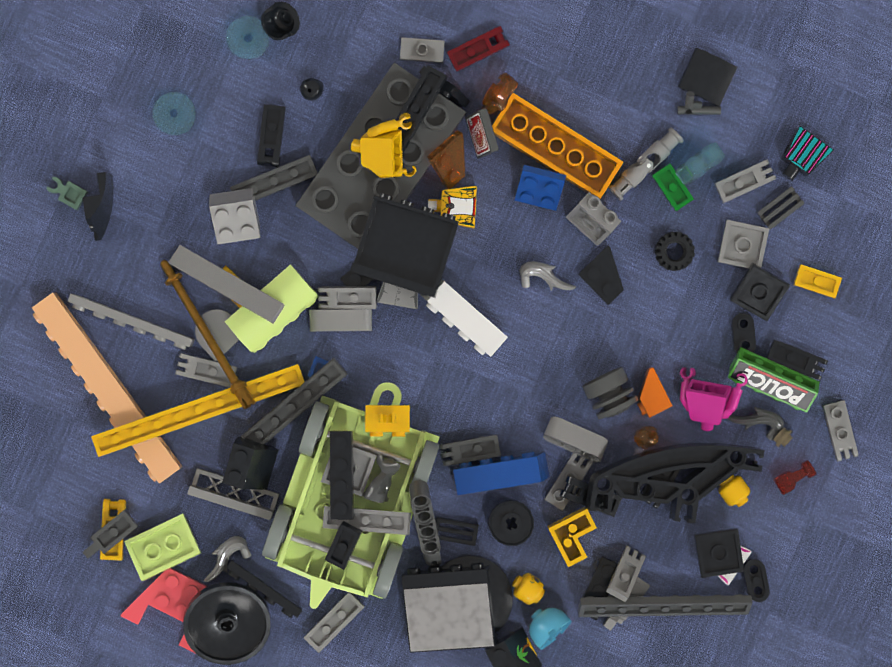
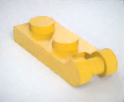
[100,499,126,561]

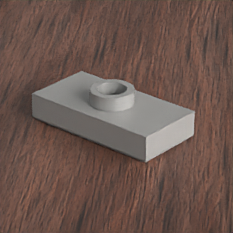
[400,37,445,63]

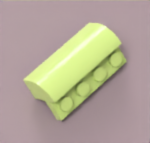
[224,264,318,353]

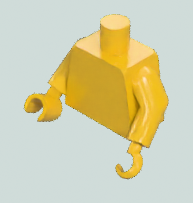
[351,113,416,178]

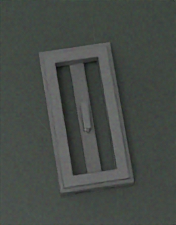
[757,186,805,230]

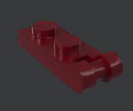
[447,26,510,72]

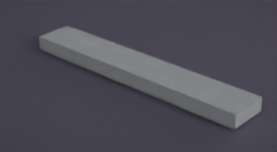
[168,245,285,324]

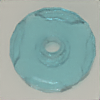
[226,16,270,60]
[153,92,196,135]

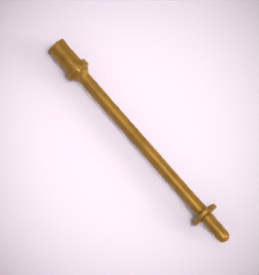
[160,260,256,410]

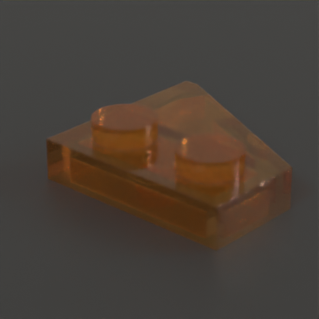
[427,130,465,189]

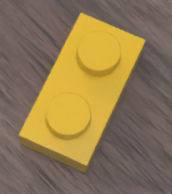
[793,264,842,298]

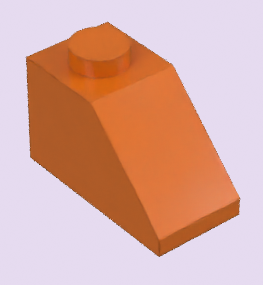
[637,367,673,418]

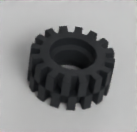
[655,232,695,271]

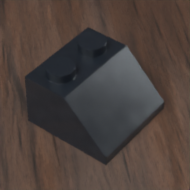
[222,436,279,490]

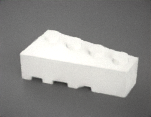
[420,279,508,357]

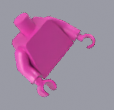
[680,367,748,431]

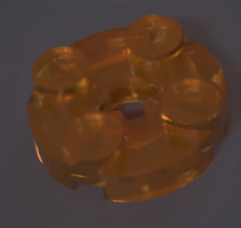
[482,73,518,114]

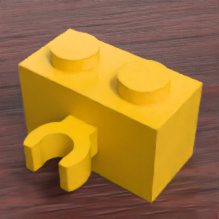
[365,405,410,437]

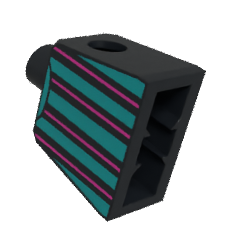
[781,126,834,181]

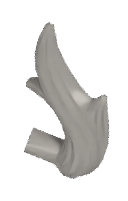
[519,261,576,291]
[203,536,251,582]

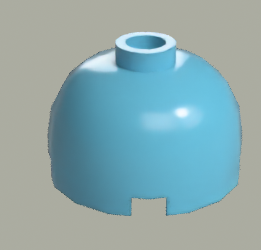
[529,608,572,650]

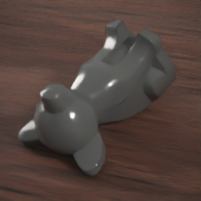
[362,454,401,503]

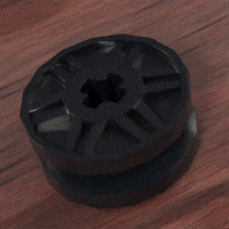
[489,500,534,546]

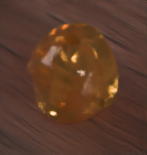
[634,426,659,450]

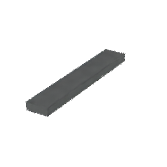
[240,357,348,444]

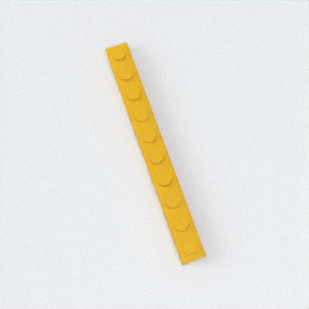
[91,364,305,457]

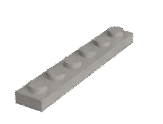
[68,294,195,350]

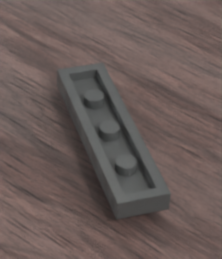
[230,155,318,201]

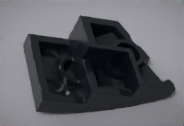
[82,172,114,241]

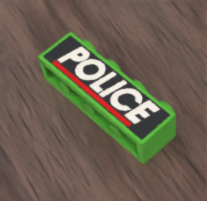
[728,347,820,413]

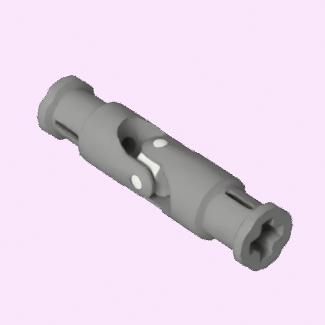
[608,127,684,201]

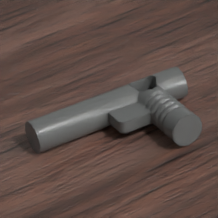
[677,91,721,115]

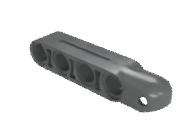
[409,480,442,566]

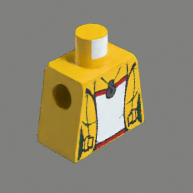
[428,186,477,229]

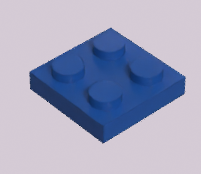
[514,165,566,211]

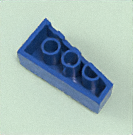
[453,451,550,495]

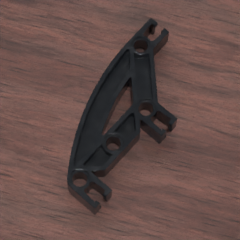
[585,443,765,523]

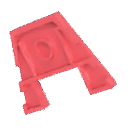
[121,568,207,654]

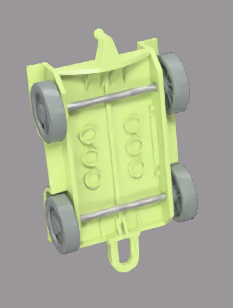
[262,382,440,609]

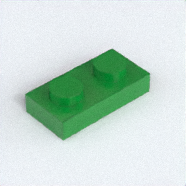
[652,164,694,212]

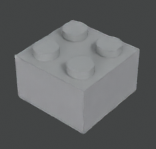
[209,188,260,245]

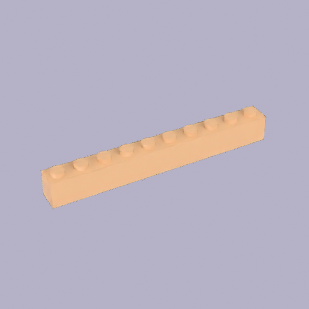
[32,293,183,484]

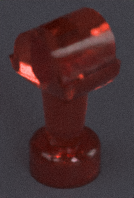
[773,460,817,495]

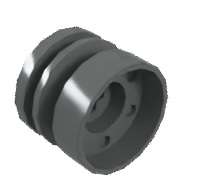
[582,367,639,420]

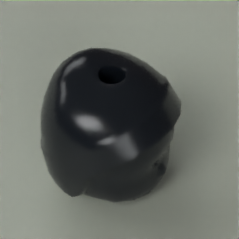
[300,78,324,101]

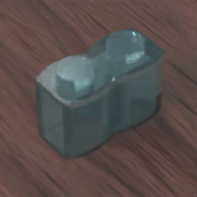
[675,143,725,185]

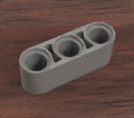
[309,309,372,332]
[543,417,608,462]

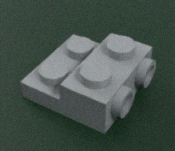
[566,192,621,246]

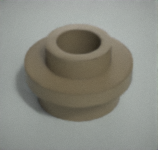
[773,427,793,447]

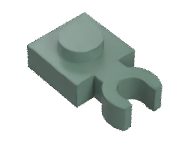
[46,177,88,210]

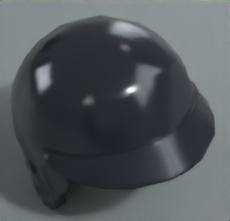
[261,2,300,40]

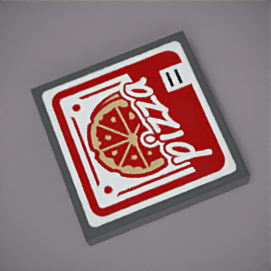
[465,108,499,159]

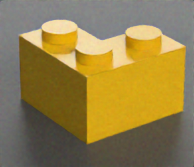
[547,507,597,567]

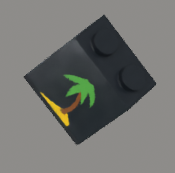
[485,627,542,667]

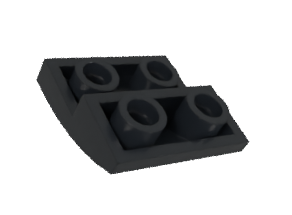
[678,48,738,106]

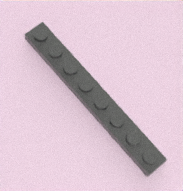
[578,594,753,617]

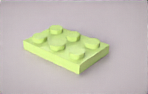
[124,514,201,581]

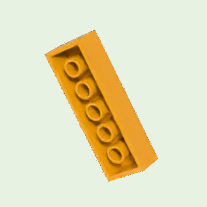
[492,93,623,199]

